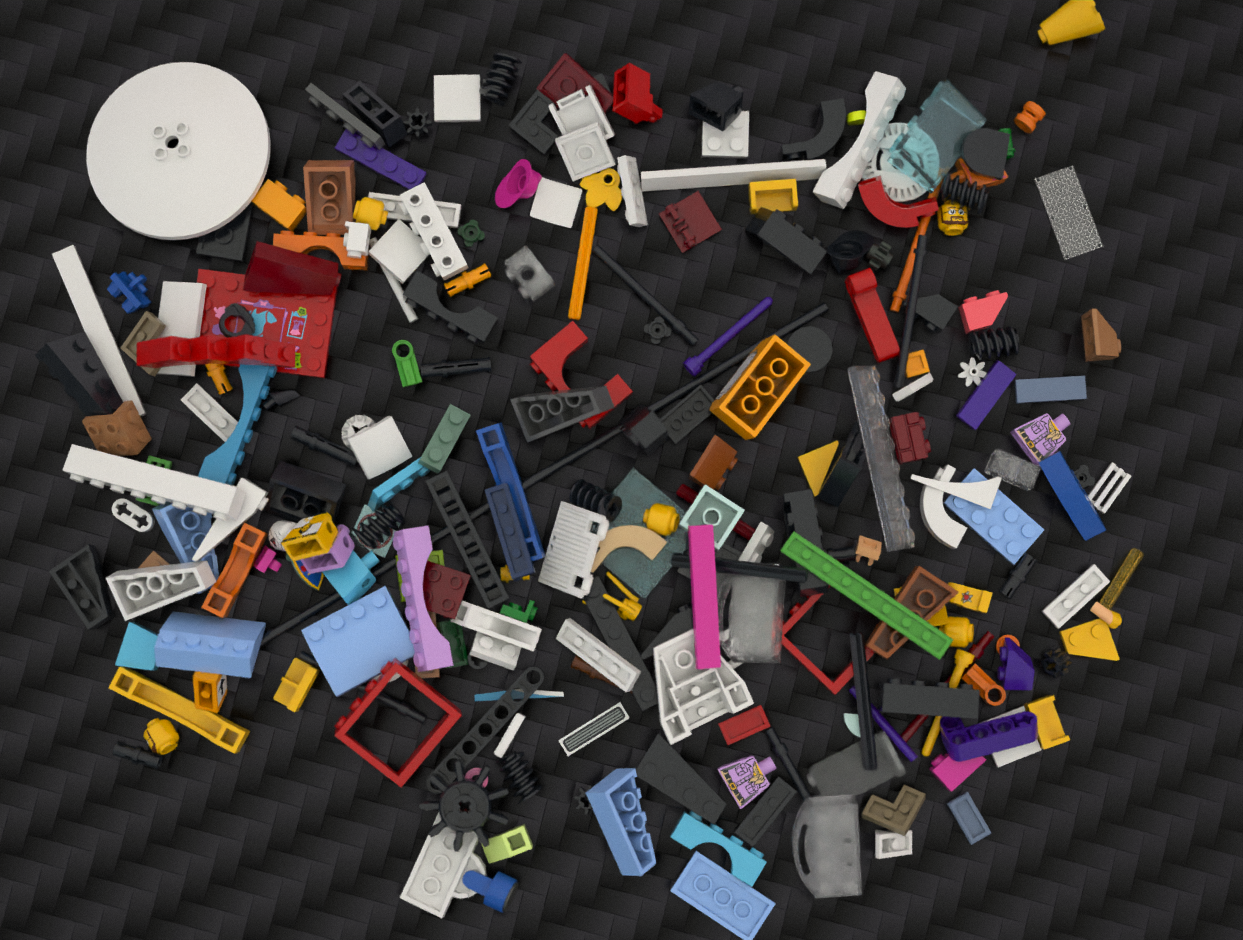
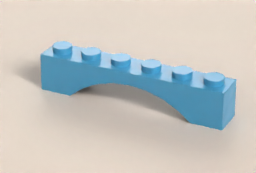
[198,364,278,486]

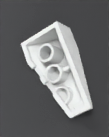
[192,478,269,561]

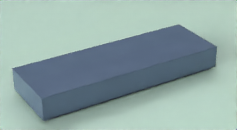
[1014,376,1087,404]

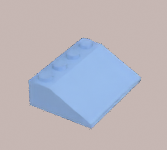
[301,586,415,697]
[154,611,266,678]

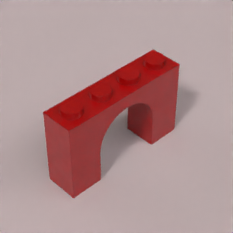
[530,321,633,429]

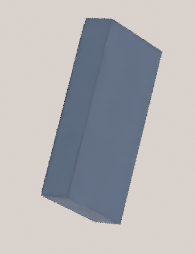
[947,791,991,845]

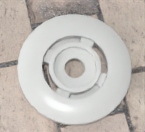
[862,123,939,203]

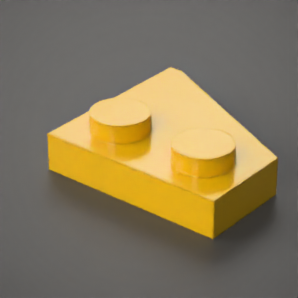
[1059,618,1120,661]

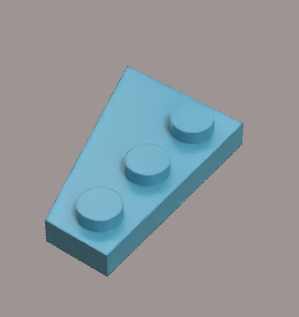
[368,457,431,512]

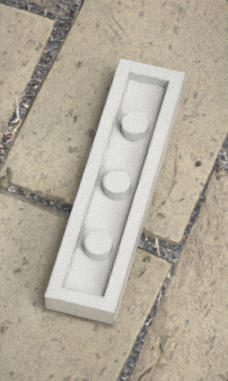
[369,192,461,229]
[556,618,641,692]

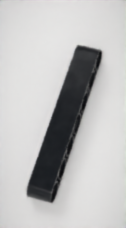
[426,666,545,794]

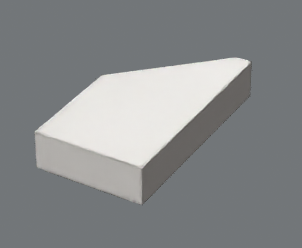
[892,373,934,401]

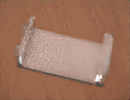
[806,730,906,812]

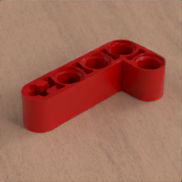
[845,268,900,363]

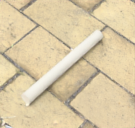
[369,237,418,323]

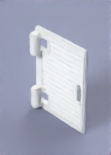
[538,501,610,598]

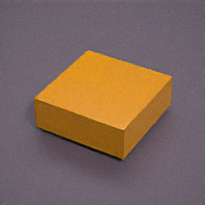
[905,349,930,378]

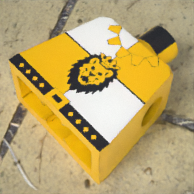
[281,511,338,561]

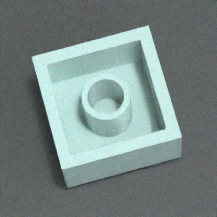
[678,485,745,552]

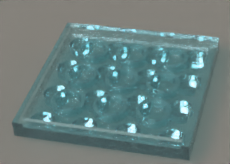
[590,468,689,599]

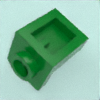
[500,600,537,624]

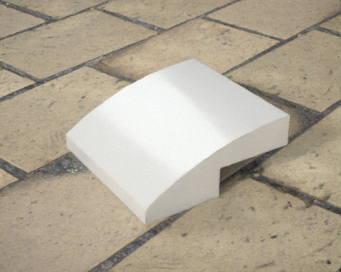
[347,416,412,479]

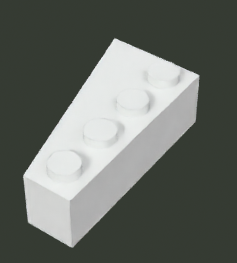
[106,560,216,621]

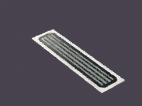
[558,702,630,756]

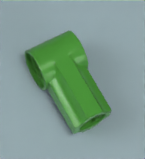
[392,340,422,387]

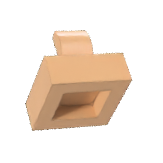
[855,535,882,566]

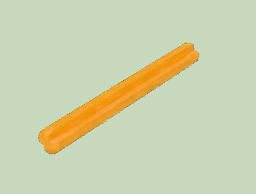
[568,207,598,320]

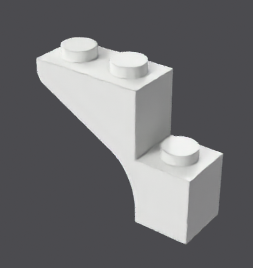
[451,601,542,651]

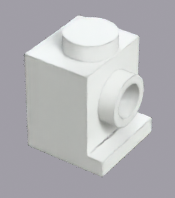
[343,221,371,259]

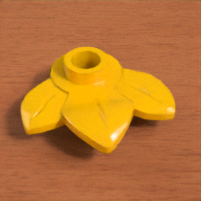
[580,168,622,211]

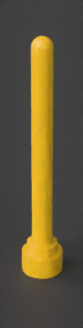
[922,648,975,757]

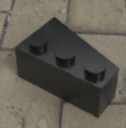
[745,207,827,274]

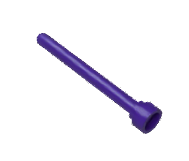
[683,297,773,377]

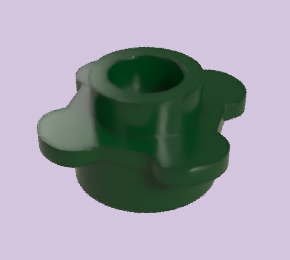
[457,220,485,247]

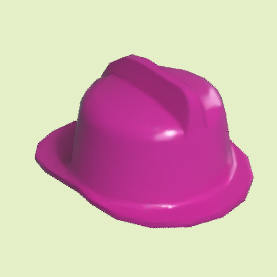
[495,159,542,208]

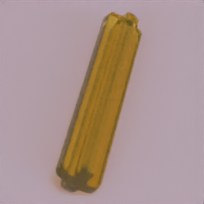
[1099,548,1144,610]

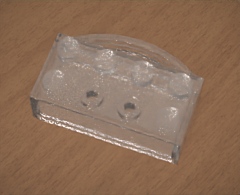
[717,564,786,663]
[792,795,862,898]

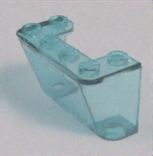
[887,79,987,194]

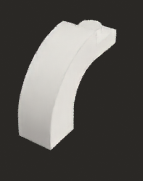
[920,465,967,549]

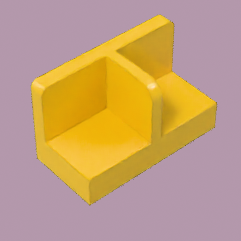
[274,658,320,712]

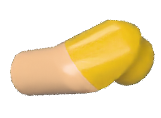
[1090,602,1122,629]

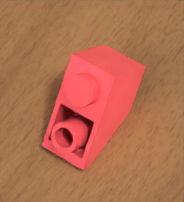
[959,290,1008,334]

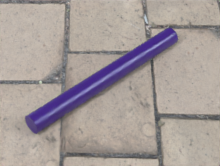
[849,685,918,762]

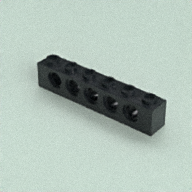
[426,471,509,608]

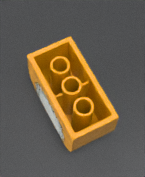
[709,335,811,440]

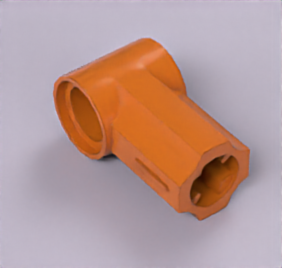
[961,663,1006,706]

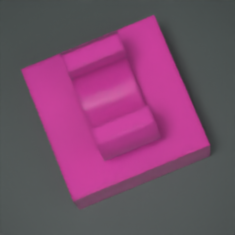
[253,545,282,573]

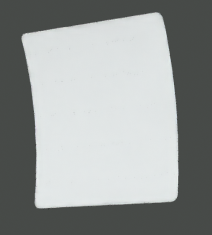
[530,177,582,228]

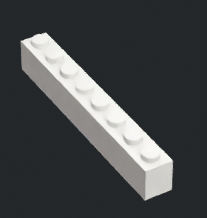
[62,444,246,521]

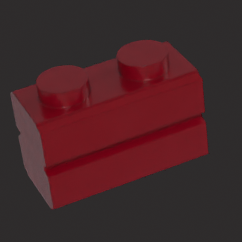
[888,412,931,465]

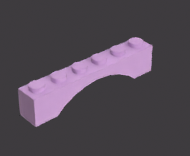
[393,526,453,672]

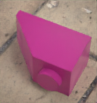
[929,753,986,792]

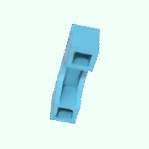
[670,810,767,887]

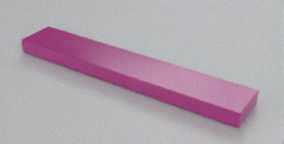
[688,524,721,669]

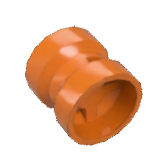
[1013,101,1046,133]

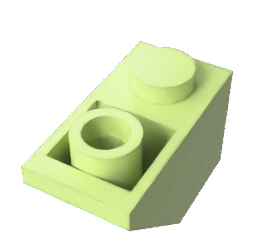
[482,824,533,864]

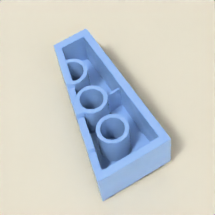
[586,768,656,876]

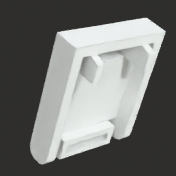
[548,85,615,140]

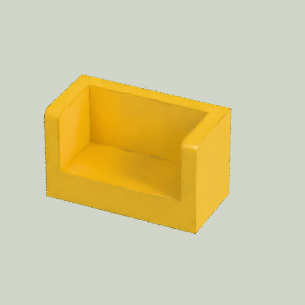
[748,179,798,214]
[1023,695,1070,750]

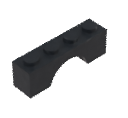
[403,271,498,344]

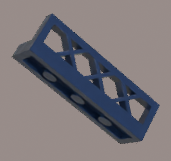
[485,482,536,582]

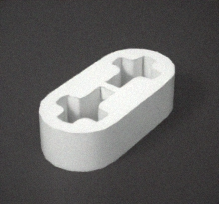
[112,499,155,532]

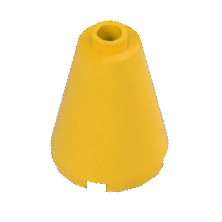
[1037,0,1105,45]

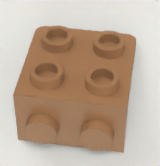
[82,400,152,456]

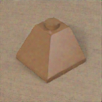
[1081,309,1121,362]

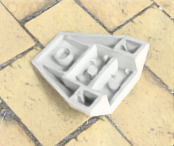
[653,628,754,745]

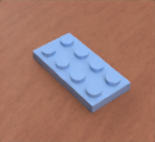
[943,468,1044,565]
[670,850,776,940]

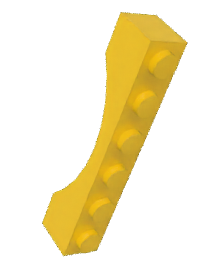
[109,667,250,754]

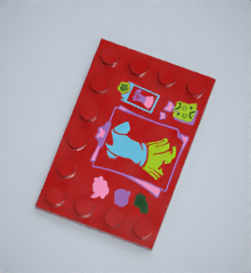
[197,269,337,378]

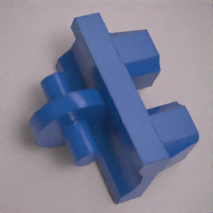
[107,271,152,314]

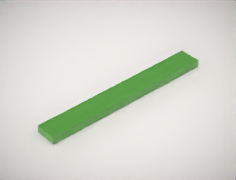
[780,531,953,660]

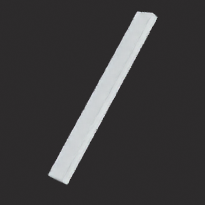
[641,159,826,192]
[52,245,146,417]

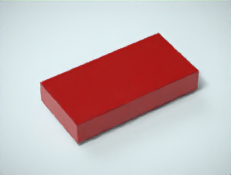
[718,705,770,745]

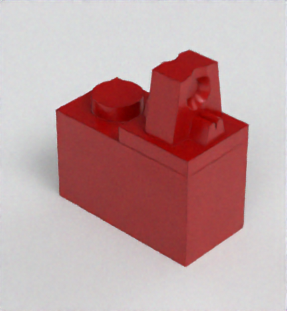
[613,63,662,123]

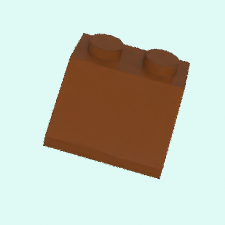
[688,435,738,491]

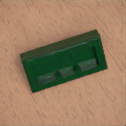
[436,620,469,669]

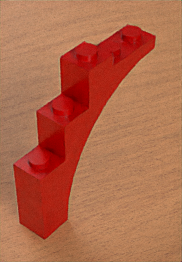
[136,334,295,368]

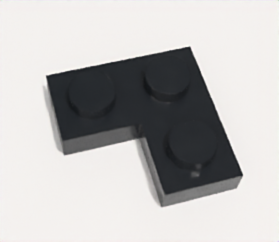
[508,90,559,155]

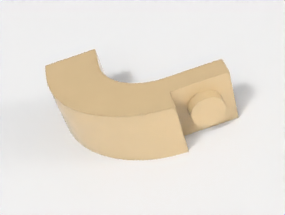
[591,525,667,573]

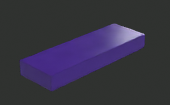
[956,360,1016,430]

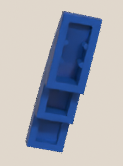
[1038,451,1106,541]

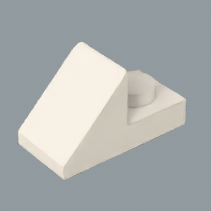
[875,830,912,859]

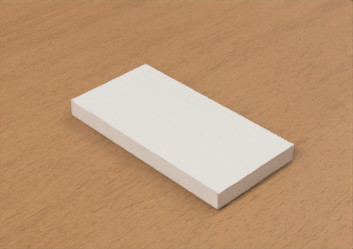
[157,281,207,376]

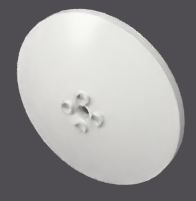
[87,62,270,240]

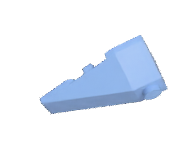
[152,502,219,594]

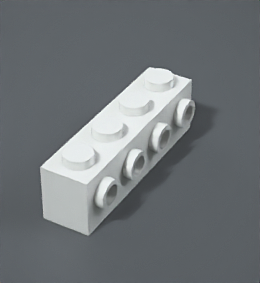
[399,182,469,281]

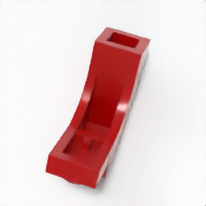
[858,175,939,228]

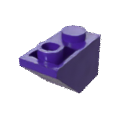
[997,638,1035,690]

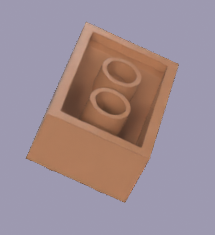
[303,160,355,235]

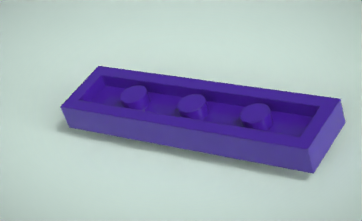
[335,129,427,190]

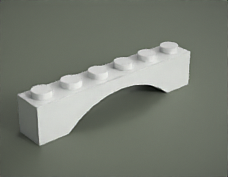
[813,71,906,209]

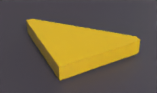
[797,441,839,497]

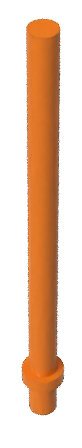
[890,168,946,313]

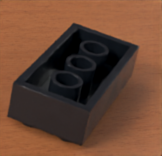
[659,384,714,445]

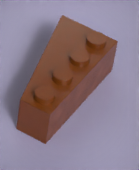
[865,566,959,659]

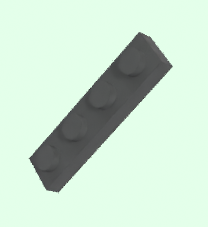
[305,83,385,150]

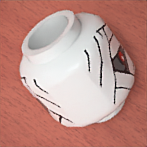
[268,520,297,551]

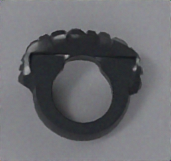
[219,303,255,338]

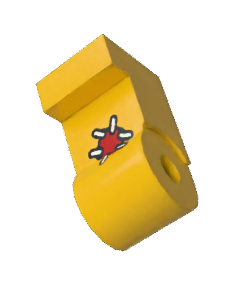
[948,582,992,613]

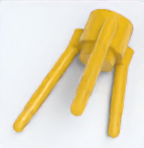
[582,572,642,621]

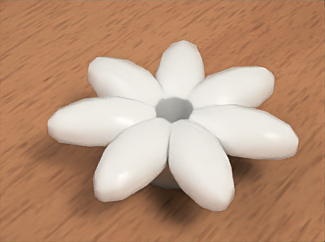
[958,357,987,387]

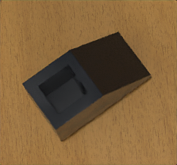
[901,294,958,333]

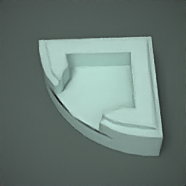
[843,713,860,737]

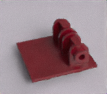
[659,191,722,253]
[423,561,471,620]

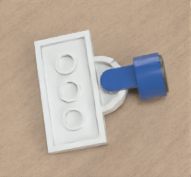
[400,812,519,918]

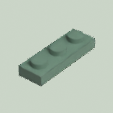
[418,404,470,474]

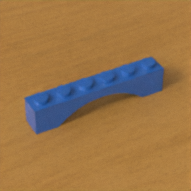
[476,422,545,561]

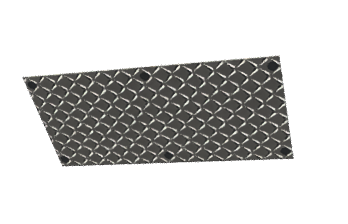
[1035,166,1103,260]

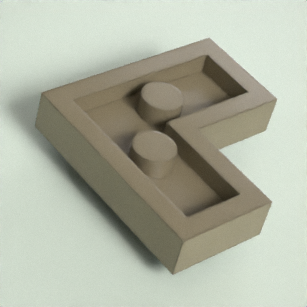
[121,311,166,376]
[862,785,926,836]

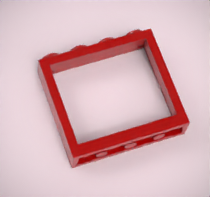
[772,585,875,695]
[334,658,462,787]

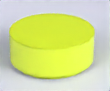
[846,110,866,125]

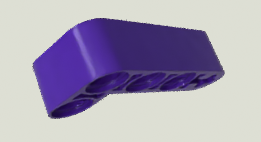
[940,711,1038,762]

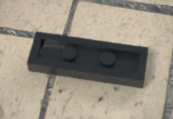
[734,776,797,847]

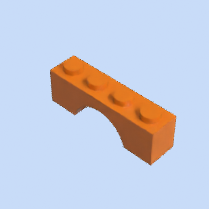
[273,231,369,270]
[201,523,268,618]

